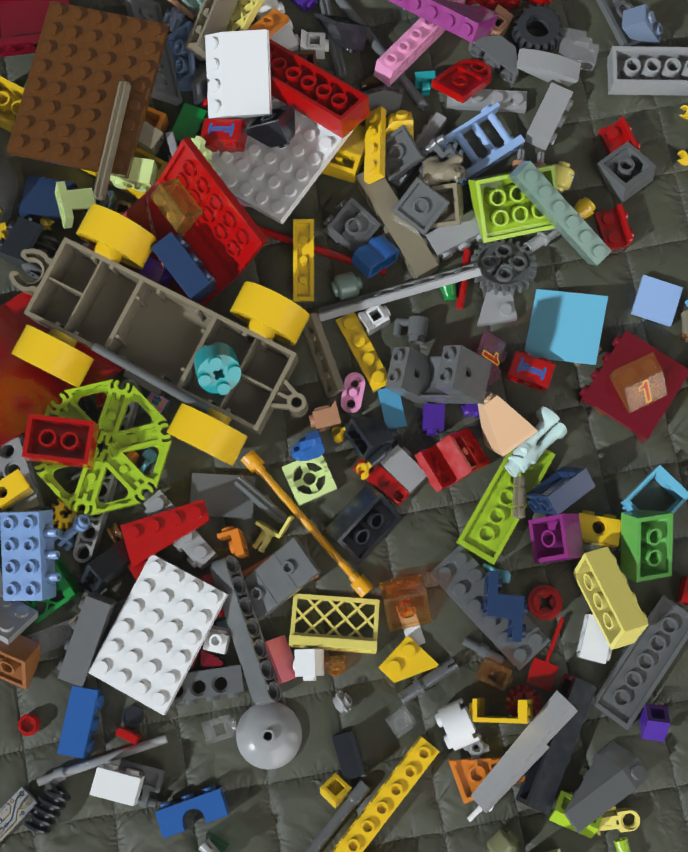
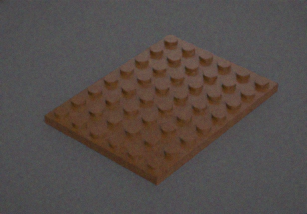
[6,1,170,179]

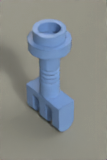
[54,514,90,551]

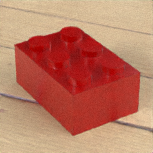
[21,414,99,469]

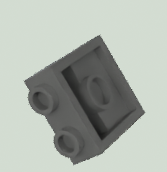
[322,197,381,254]

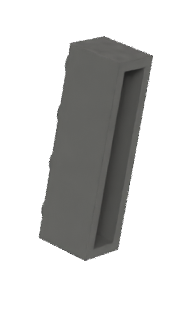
[57,592,116,687]

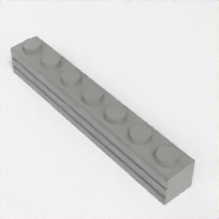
[388,112,447,191]

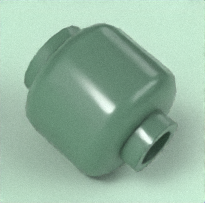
[331,271,363,301]

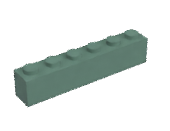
[508,161,611,266]

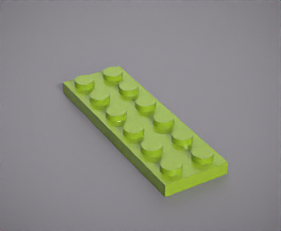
[456,449,556,564]

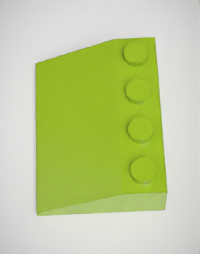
[468,165,558,243]

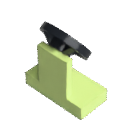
[55,181,109,229]

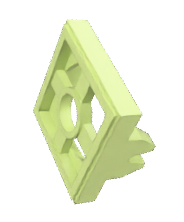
[281,455,337,506]

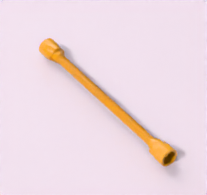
[241,450,374,598]

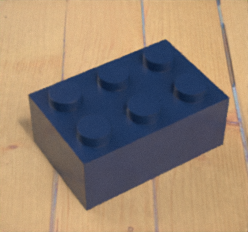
[151,232,218,304]

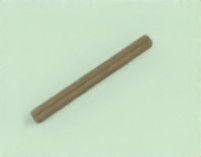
[93,81,131,201]

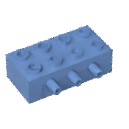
[0,510,61,601]

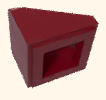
[200,649,225,666]

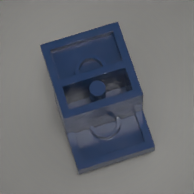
[482,571,528,643]

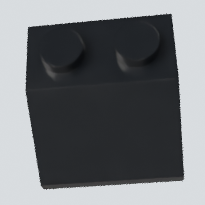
[0,217,44,268]

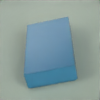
[378,388,407,429]

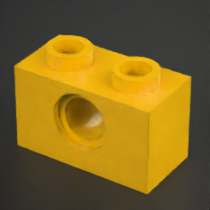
[578,510,621,548]

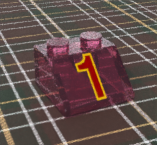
[476,330,508,387]

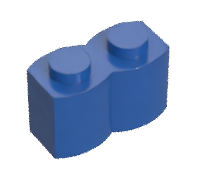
[351,235,400,278]

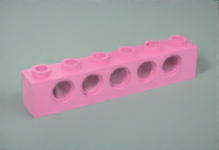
[374,0,465,87]

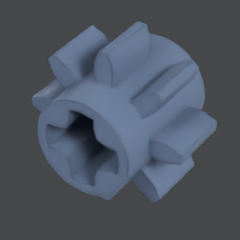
[163,7,189,32]

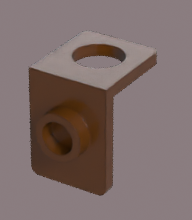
[293,50,321,68]

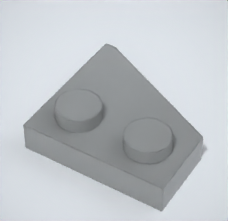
[477,290,517,327]

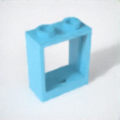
[620,465,688,513]

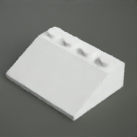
[205,29,272,119]

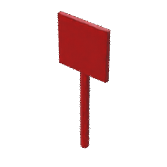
[526,617,564,692]

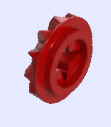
[528,585,563,620]
[506,685,542,719]

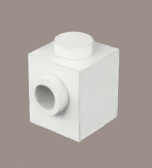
[293,649,324,681]

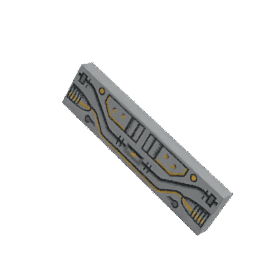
[0,786,39,843]

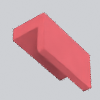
[264,635,296,685]

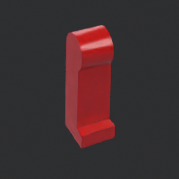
[352,458,410,506]

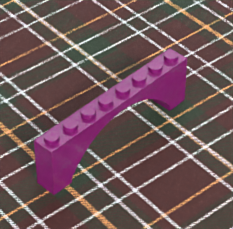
[388,0,498,43]

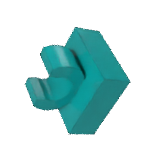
[414,71,436,96]

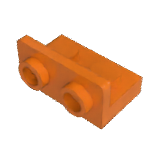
[217,526,250,559]

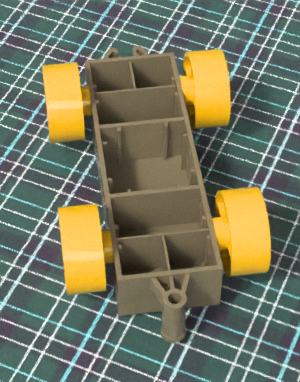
[9,204,310,466]

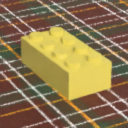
[573,546,649,650]

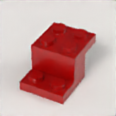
[414,428,491,493]

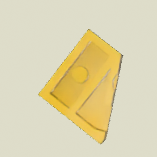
[378,635,439,683]

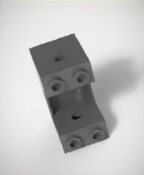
[385,345,492,404]

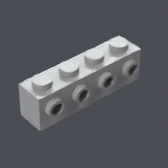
[143,490,219,570]

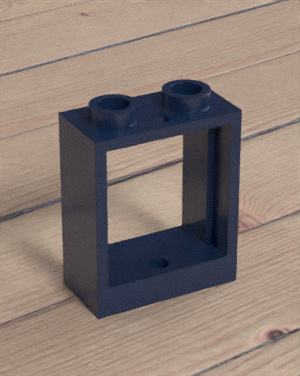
[526,467,595,515]

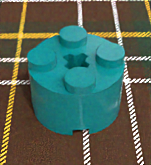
[194,342,241,395]

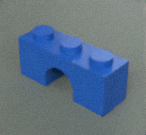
[155,785,230,839]

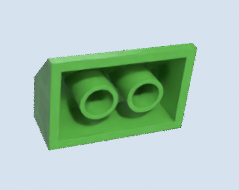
[620,510,673,582]

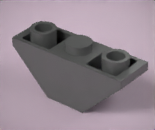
[468,35,519,85]

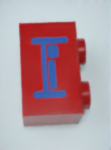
[200,118,248,153]
[505,351,556,392]

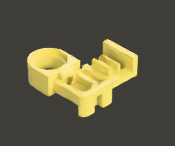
[596,806,640,835]

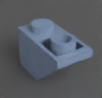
[622,4,663,44]

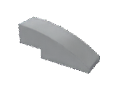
[516,48,581,87]

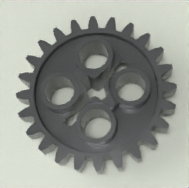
[470,238,538,296]

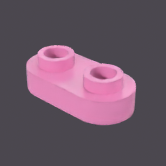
[341,372,365,415]

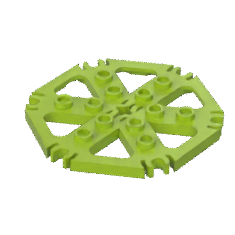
[34,379,172,516]

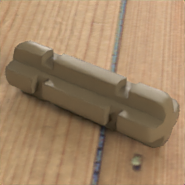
[512,476,526,519]

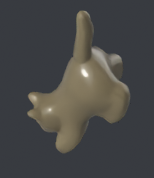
[421,155,468,186]

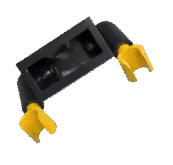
[331,416,398,480]

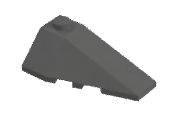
[564,741,651,833]

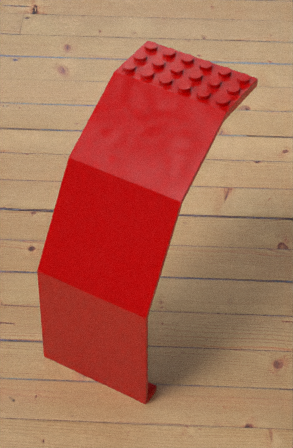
[0,137,268,447]

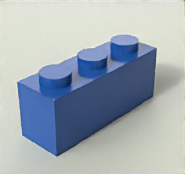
[57,685,104,758]

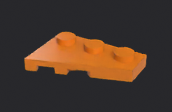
[448,757,525,804]

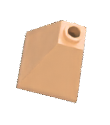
[478,391,537,456]

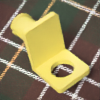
[252,515,294,553]

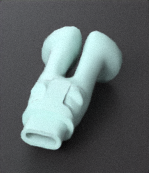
[505,406,567,477]

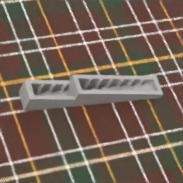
[471,691,578,813]

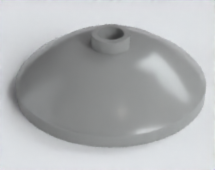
[236,702,302,769]

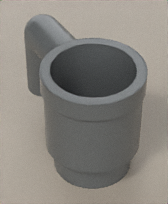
[393,316,429,345]

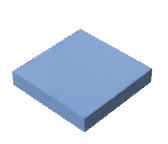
[631,275,683,327]

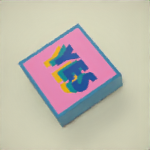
[141,392,170,415]

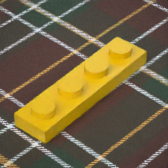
[364,106,386,184]
[293,219,314,302]
[336,312,388,393]

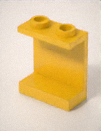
[469,697,533,724]

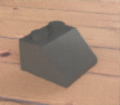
[597,141,656,203]

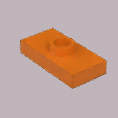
[247,8,289,38]

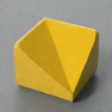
[320,772,352,809]

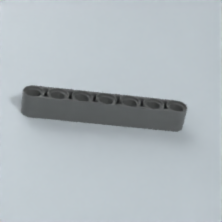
[210,555,281,706]

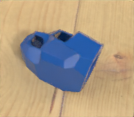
[291,430,325,461]

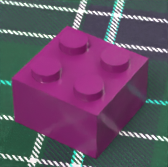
[528,514,584,563]

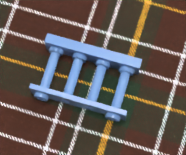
[431,102,525,186]

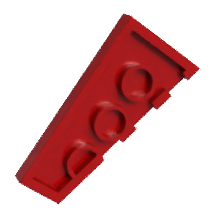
[120,499,211,568]

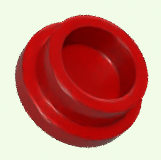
[18,713,41,736]

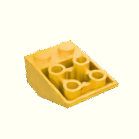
[322,125,365,184]

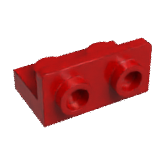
[597,116,640,155]
[594,203,634,251]

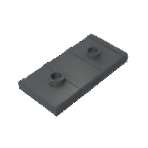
[244,536,321,623]

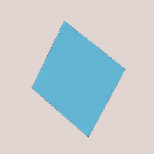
[525,289,608,365]

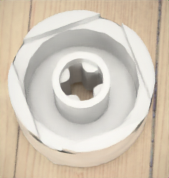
[434,698,480,751]

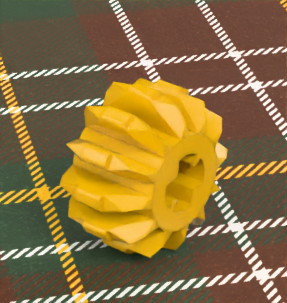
[51,498,85,531]

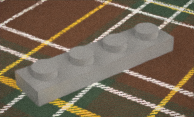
[446,89,527,113]

